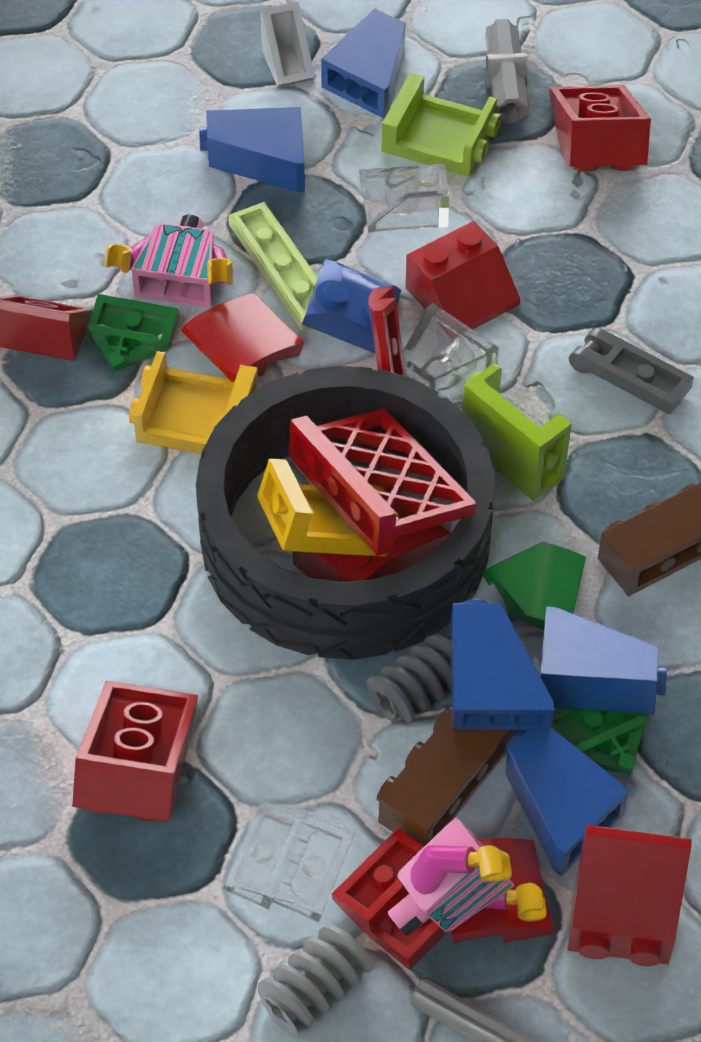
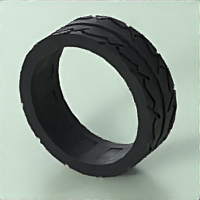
[195,366,495,660]

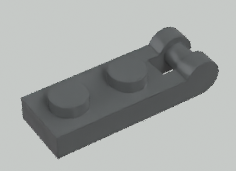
[569,328,694,415]

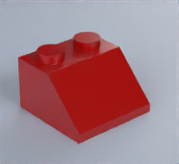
[405,221,521,340]

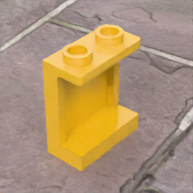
[129,351,258,454]
[257,459,399,557]

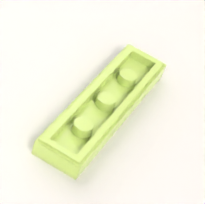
[228,202,318,332]

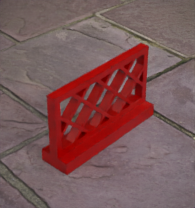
[289,408,477,556]

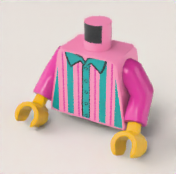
[104,214,233,308]
[388,817,546,936]

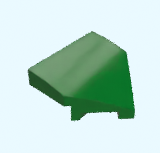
[87,294,180,370]
[481,541,586,630]
[550,708,648,774]

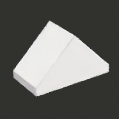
[260,1,315,86]

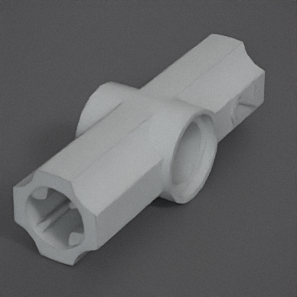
[485,19,528,124]

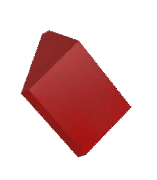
[0,295,93,361]

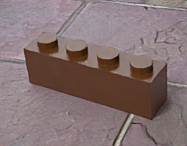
[597,482,701,597]
[376,708,519,846]

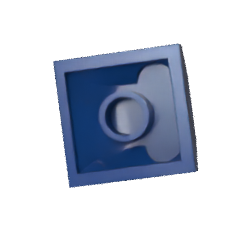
[302,259,401,353]

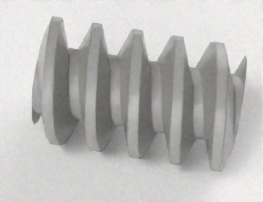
[258,924,374,1037]

